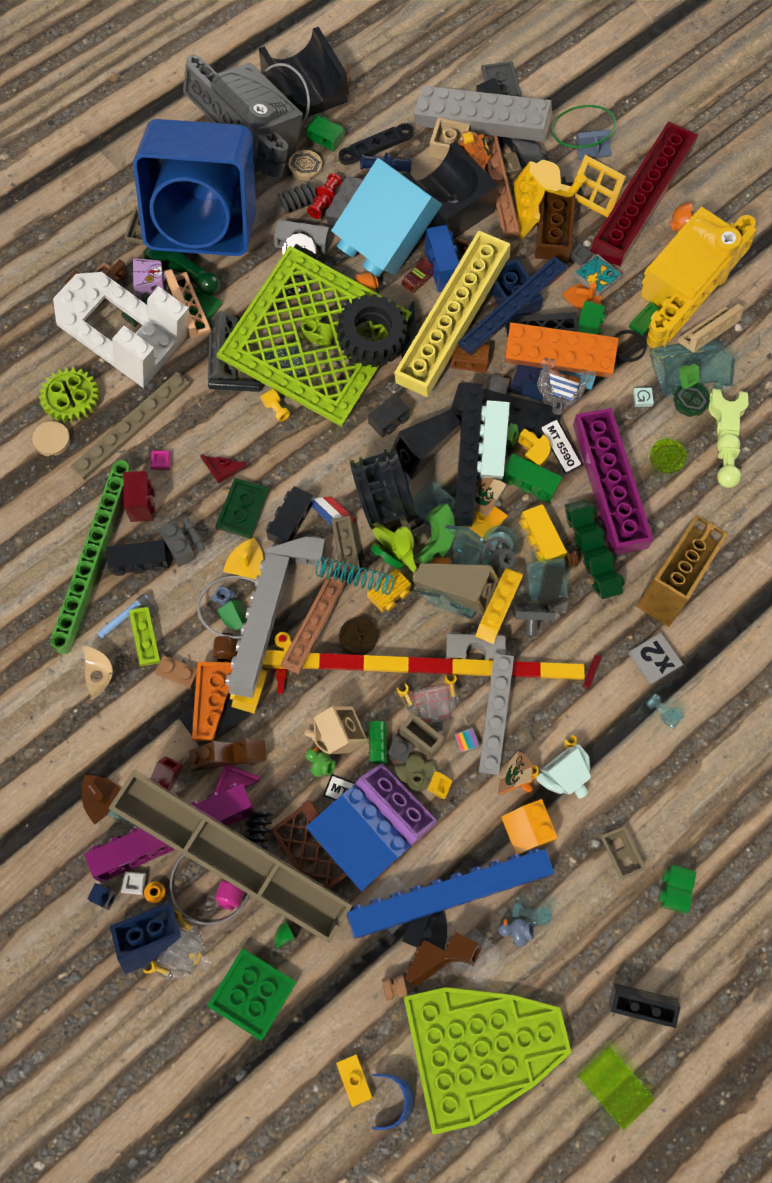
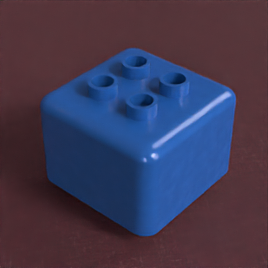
[133,119,256,256]

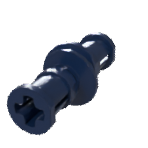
[360,153,412,173]

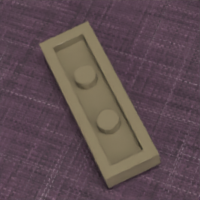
[331,516,360,573]

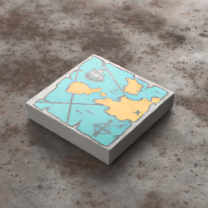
[573,254,622,297]

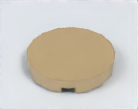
[32,421,70,456]

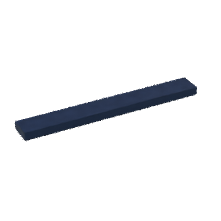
[458,256,568,356]

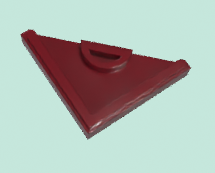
[200,454,247,484]

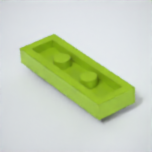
[129,607,160,667]

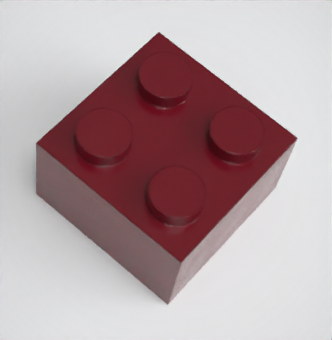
[123,471,156,522]

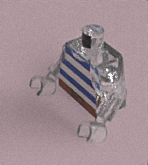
[537,358,594,415]

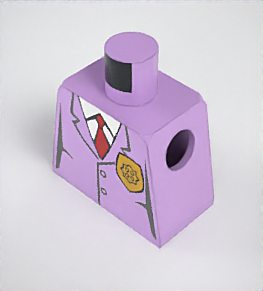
[133,259,174,297]

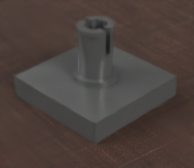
[511,602,555,635]

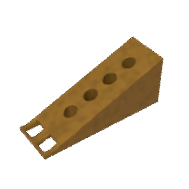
[636,515,728,627]

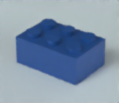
[425,225,461,292]

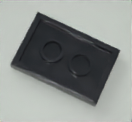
[178,694,251,747]

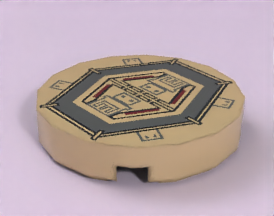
[289,150,322,181]

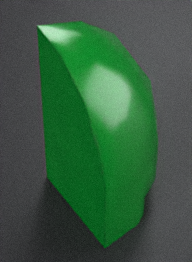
[217,600,247,630]
[274,920,296,950]

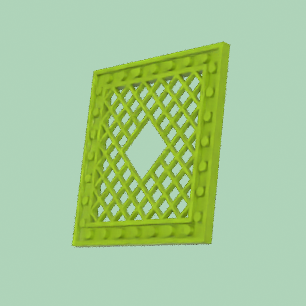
[217,246,412,427]

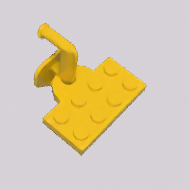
[514,160,586,239]

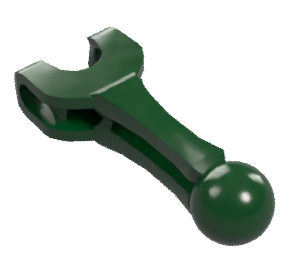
[143,247,220,295]

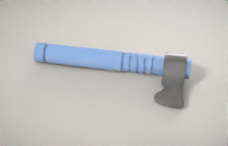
[97,594,158,639]

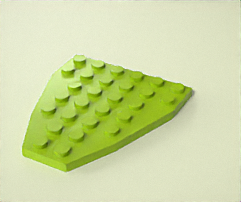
[403,987,572,1135]

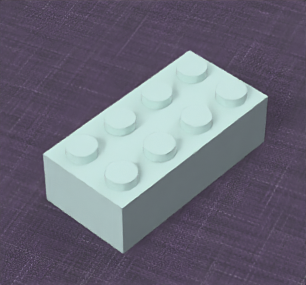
[477,400,510,481]

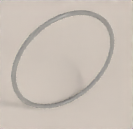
[262,63,310,126]
[197,575,256,639]
[170,854,250,925]

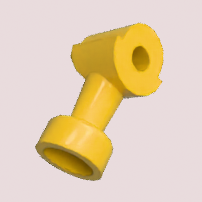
[260,388,291,422]

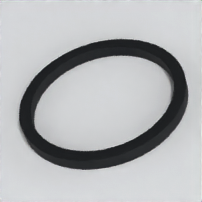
[614,330,647,362]

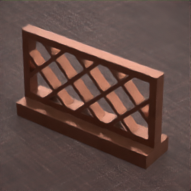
[271,800,347,889]

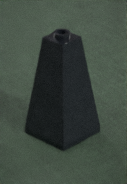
[390,409,461,480]

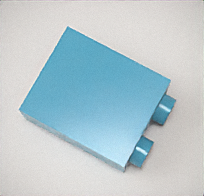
[331,158,442,277]

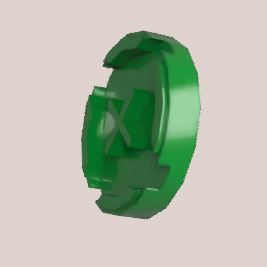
[370,543,405,569]

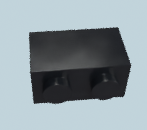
[368,394,410,438]

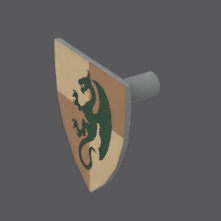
[474,478,507,517]

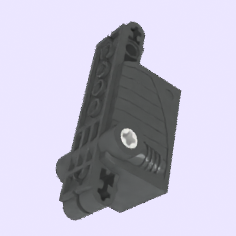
[183,55,303,178]

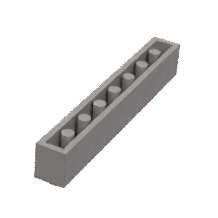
[226,553,289,698]

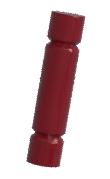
[582,655,601,689]

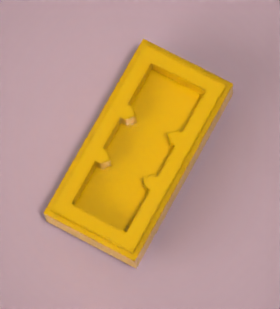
[336,1054,372,1107]

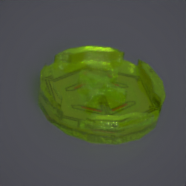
[649,438,687,474]

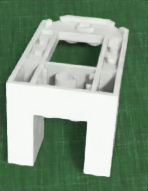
[53,272,189,388]

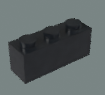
[266,486,314,545]
[106,540,169,576]
[609,983,681,1028]

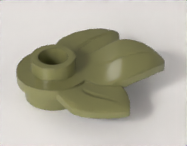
[395,753,435,791]

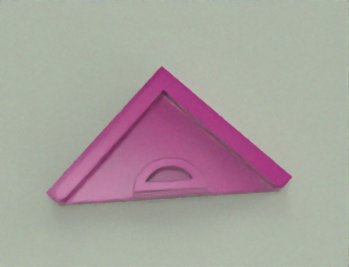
[213,765,261,794]

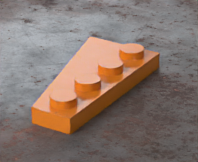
[192,662,233,742]

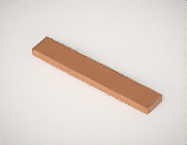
[281,574,346,674]

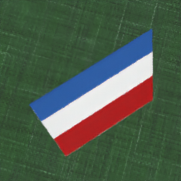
[312,496,357,526]

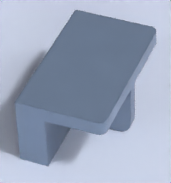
[575,129,612,160]

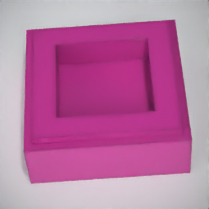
[150,451,171,470]

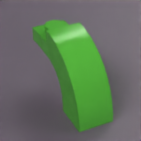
[413,504,455,564]

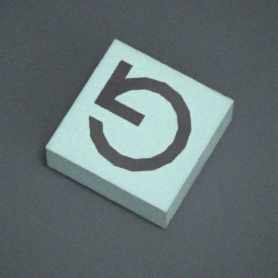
[633,388,654,407]

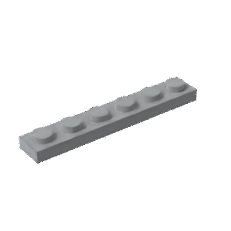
[478,653,514,775]

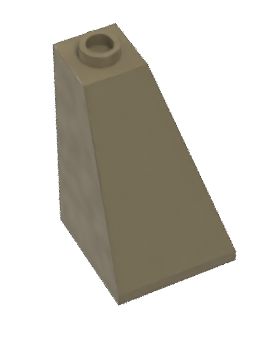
[413,563,499,615]

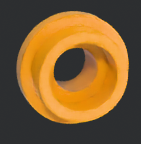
[144,882,166,903]

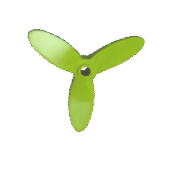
[372,525,430,595]

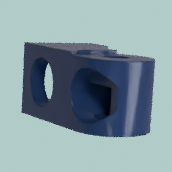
[87,883,118,910]

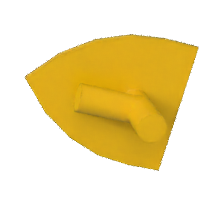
[223,538,263,580]

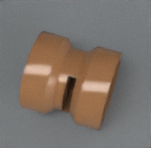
[382,974,407,1001]

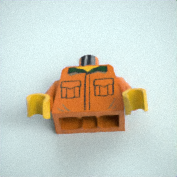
[457,131,491,170]

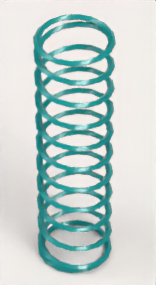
[316,557,394,595]

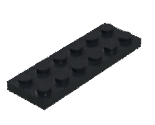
[451,383,563,439]

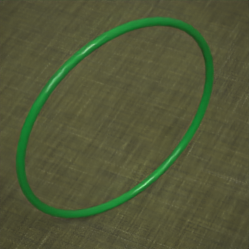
[551,105,616,148]

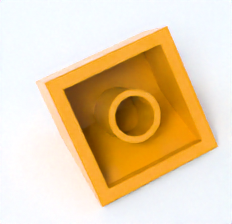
[501,799,557,854]

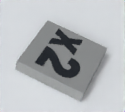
[628,633,683,685]

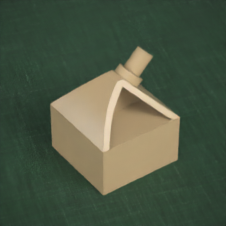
[305,706,368,754]

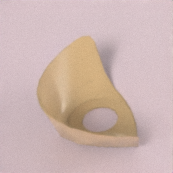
[83,646,112,700]

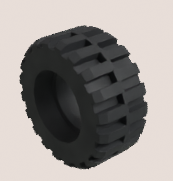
[337,294,407,367]

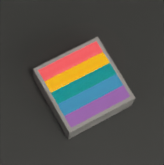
[454,728,480,754]

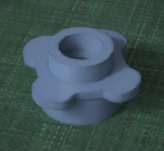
[211,586,234,606]

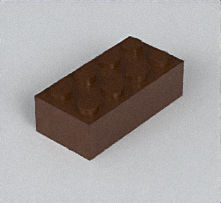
[535,191,576,262]

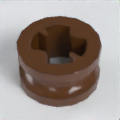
[564,550,579,568]

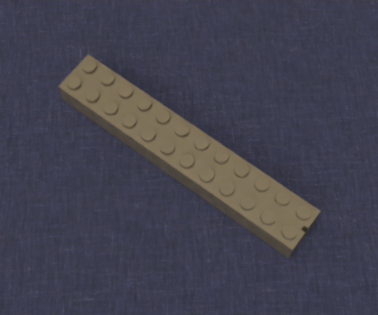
[108,769,352,944]

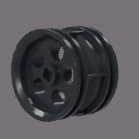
[350,446,417,530]

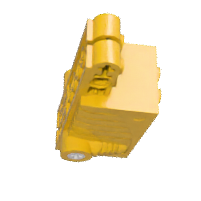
[640,206,757,348]

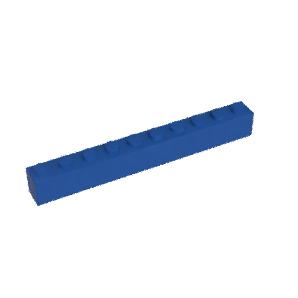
[347,848,554,940]

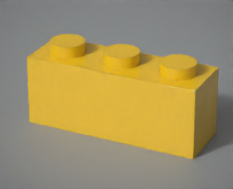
[519,504,567,567]

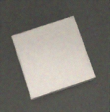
[121,871,147,895]

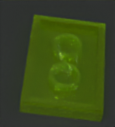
[577,1046,655,1131]

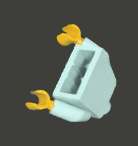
[532,735,591,799]

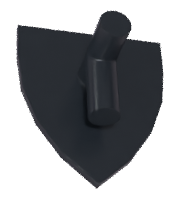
[402,911,447,950]

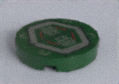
[673,384,710,417]

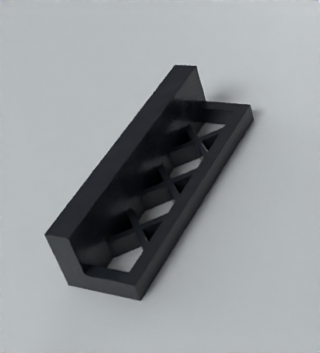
[505,312,578,338]

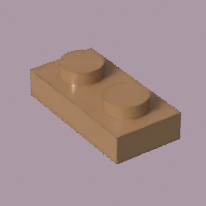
[155,655,197,689]

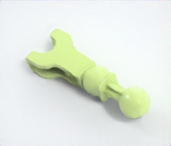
[708,389,749,488]

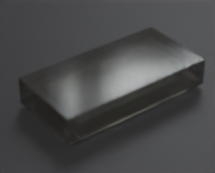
[537,564,565,605]

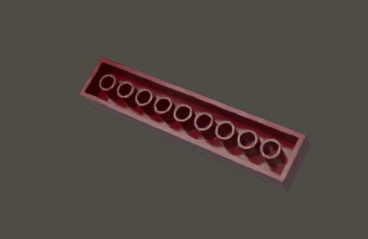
[590,121,698,267]

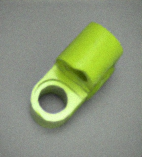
[301,307,336,347]

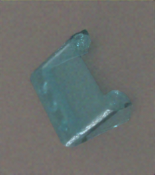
[649,340,735,396]

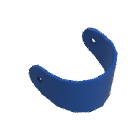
[372,1074,415,1130]

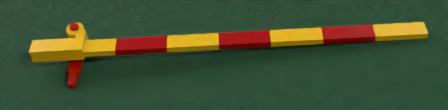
[262,632,585,695]

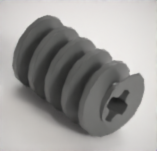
[278,181,316,214]

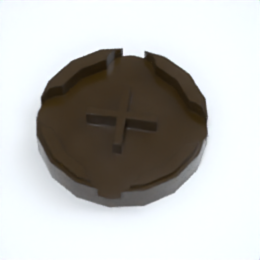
[339,617,378,655]

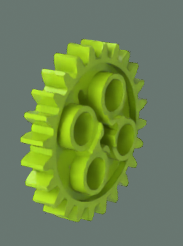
[39,367,100,423]

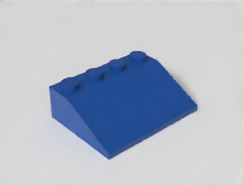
[306,784,411,891]

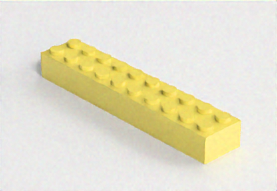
[394,230,510,397]

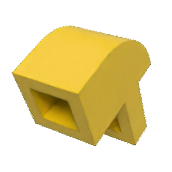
[518,429,551,468]

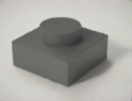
[387,736,414,764]

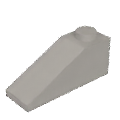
[265,536,325,567]

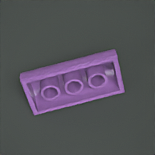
[355,763,438,847]

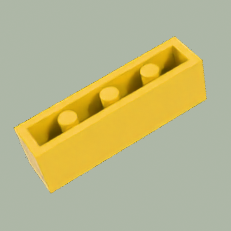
[475,568,523,644]

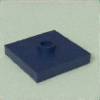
[509,365,550,402]

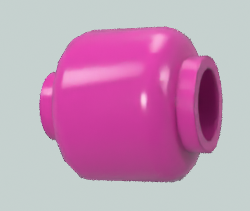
[215,880,245,911]

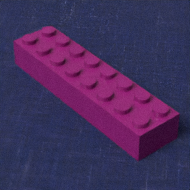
[573,408,653,555]
[84,783,254,883]

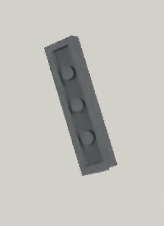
[208,311,238,380]

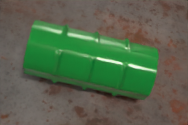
[368,721,388,764]

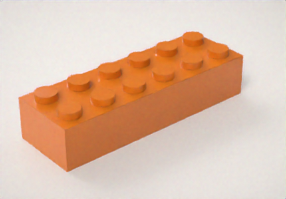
[504,323,619,378]

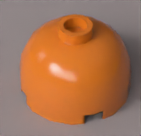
[670,202,694,234]

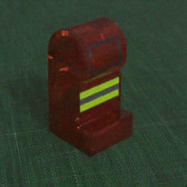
[401,257,434,293]

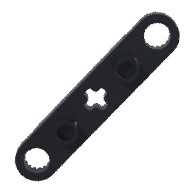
[338,123,413,165]

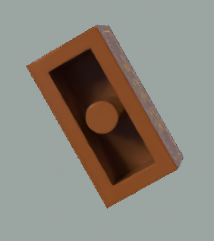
[451,344,490,373]

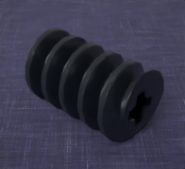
[244,811,273,849]

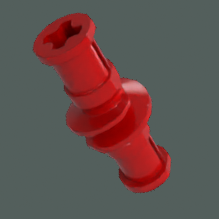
[307,173,342,219]

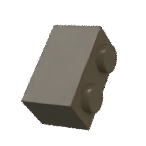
[399,713,444,759]

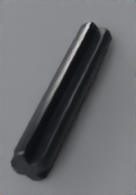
[208,379,261,392]

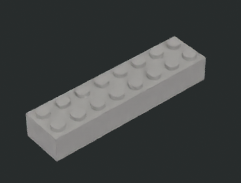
[414,86,552,142]

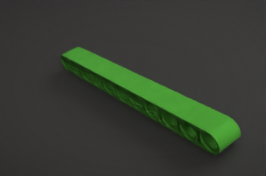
[50,460,131,654]

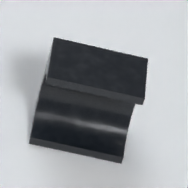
[259,26,347,119]

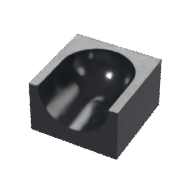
[402,141,499,239]

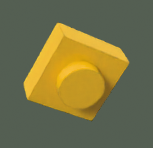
[427,772,452,799]

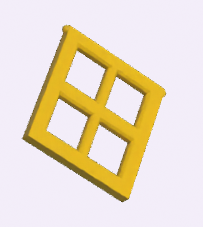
[572,155,626,217]

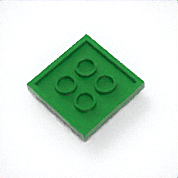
[207,948,297,1041]

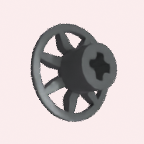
[480,537,515,578]

